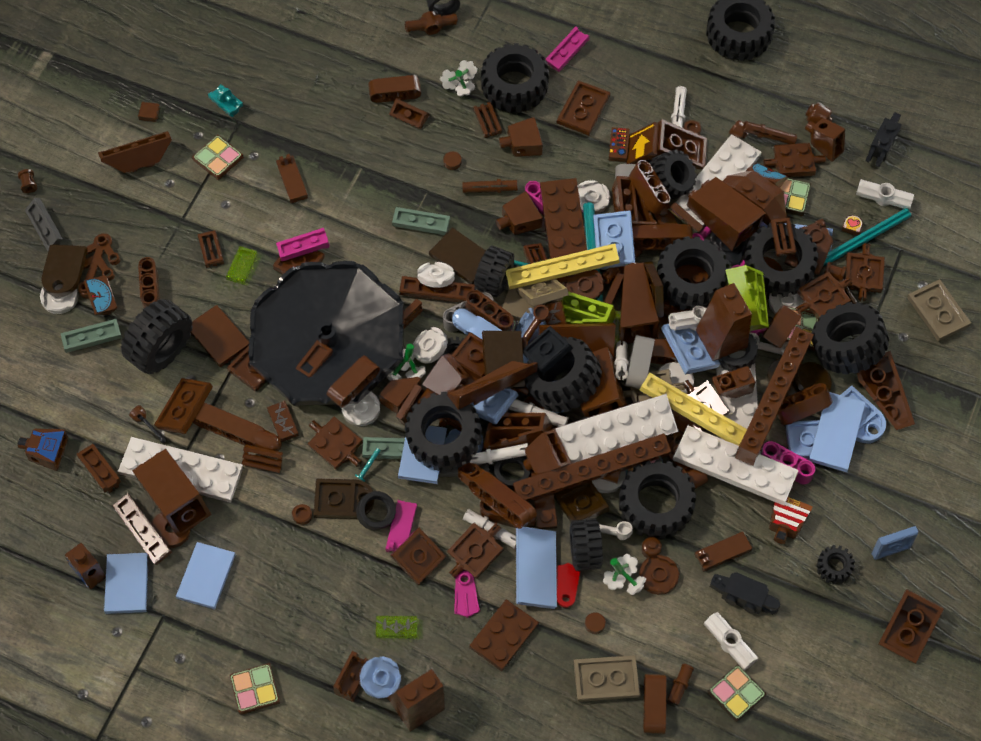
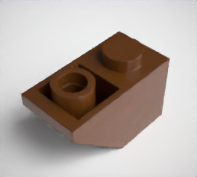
[712,366,756,398]
[379,377,422,414]

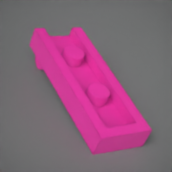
[545,27,589,72]
[276,228,330,261]
[385,500,417,552]

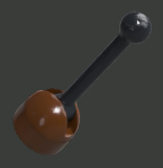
[129,405,167,444]

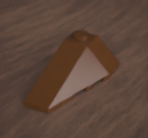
[857,351,915,430]

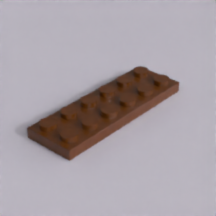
[540,178,587,288]

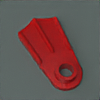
[556,563,580,608]

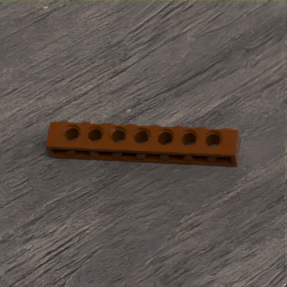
[735,327,814,466]
[513,433,671,502]

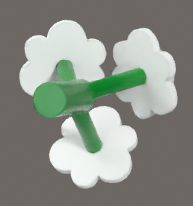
[440,60,478,96]
[387,344,426,381]
[603,554,646,595]

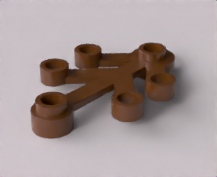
[78,233,120,299]

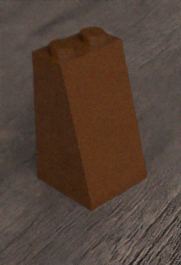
[686,177,765,251]
[618,262,659,345]
[696,283,752,361]
[581,347,628,418]
[132,448,211,537]
[387,669,445,732]

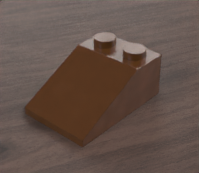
[649,119,707,170]
[879,589,945,664]

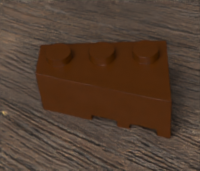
[612,176,657,225]
[483,413,553,451]

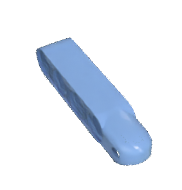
[452,309,528,363]

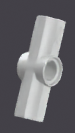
[856,180,914,210]
[668,306,707,331]
[704,612,758,671]

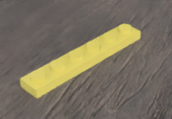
[506,244,620,290]
[640,373,747,446]

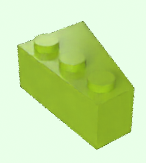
[725,265,769,331]
[560,292,616,324]

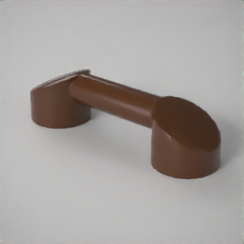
[522,305,549,350]

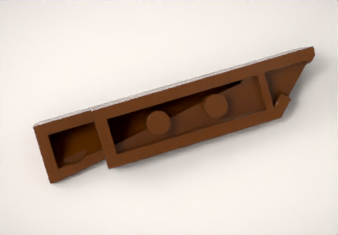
[447,361,538,410]

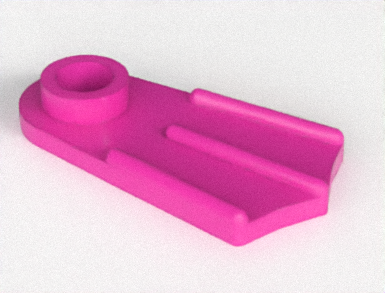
[454,571,480,618]

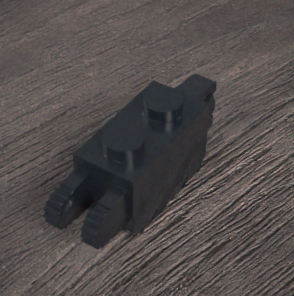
[865,112,902,167]
[710,572,781,615]

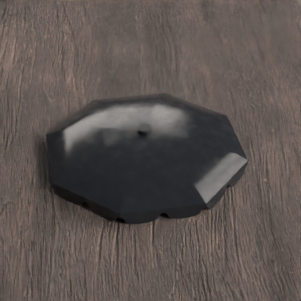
[249,261,404,406]

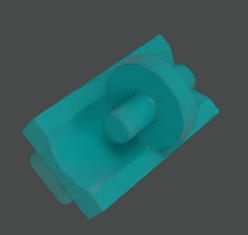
[208,84,243,117]

